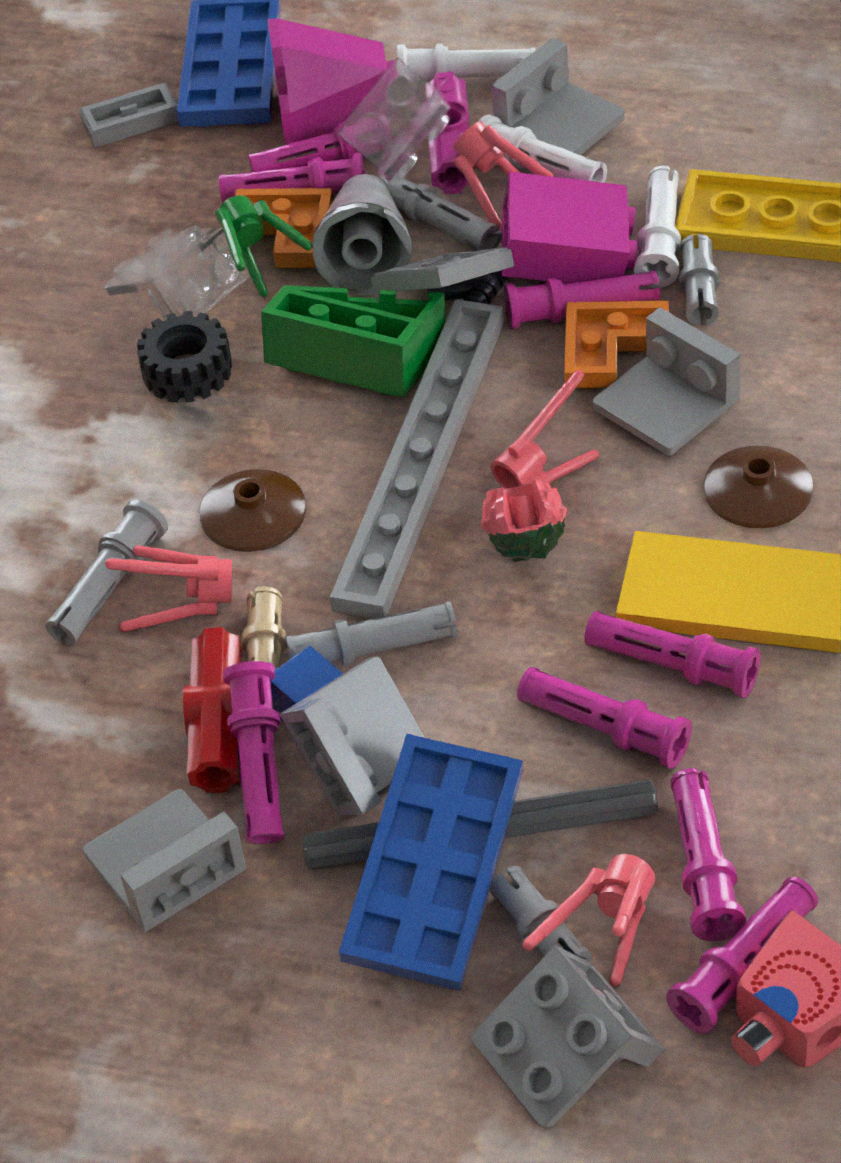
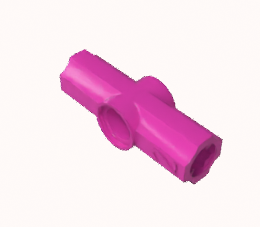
[425,72,470,194]

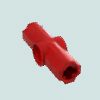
[183,627,243,793]

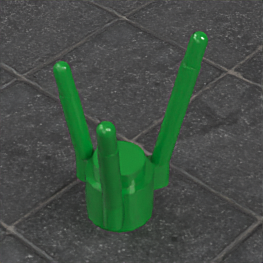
[215,195,313,297]

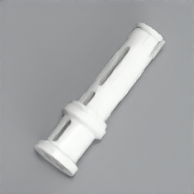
[397,44,536,86]
[479,114,607,183]
[634,166,681,288]

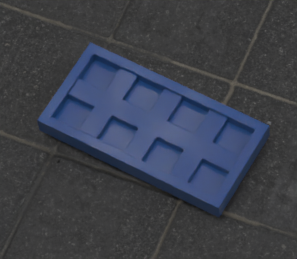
[177,0,281,127]
[339,733,523,991]

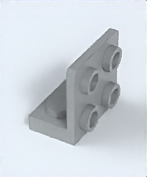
[492,38,625,155]
[593,307,741,456]
[280,656,425,816]
[83,789,247,932]
[471,946,665,1128]

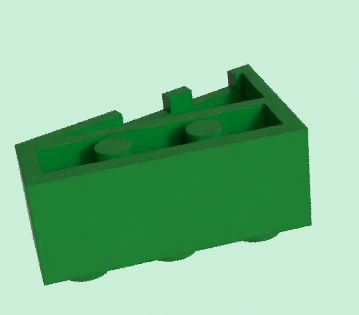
[261,285,445,398]

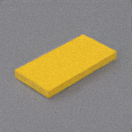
[675,169,841,262]
[616,531,841,653]

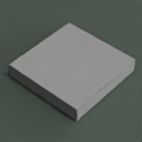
[371,247,514,294]

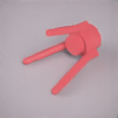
[453,121,554,243]
[490,370,600,489]
[105,545,232,632]
[522,854,656,987]

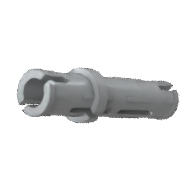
[380,171,502,250]
[285,601,458,665]

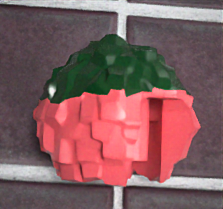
[481,480,567,562]

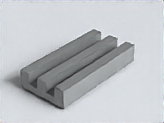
[79,83,179,148]

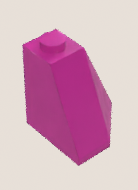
[268,18,398,145]

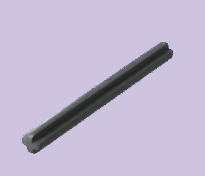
[302,780,658,869]

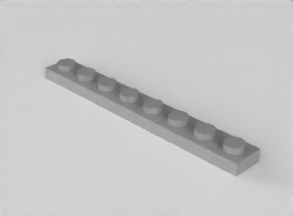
[330,299,505,619]

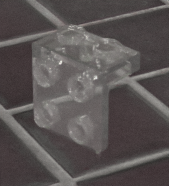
[337,57,450,183]
[104,225,250,320]

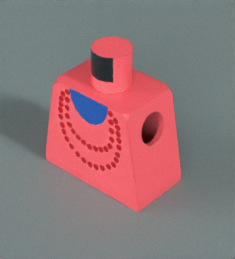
[731,910,841,1067]

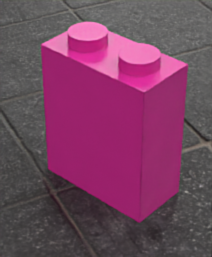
[501,172,637,284]

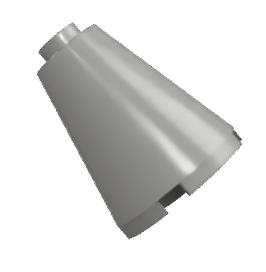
[312,174,412,295]

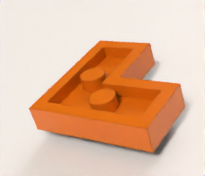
[235,188,333,268]
[564,301,669,388]

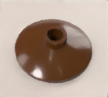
[704,446,813,528]
[199,469,306,552]

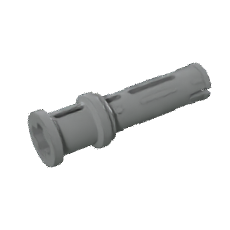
[45,499,168,646]

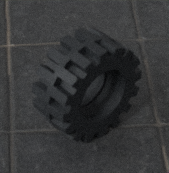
[137,311,232,403]

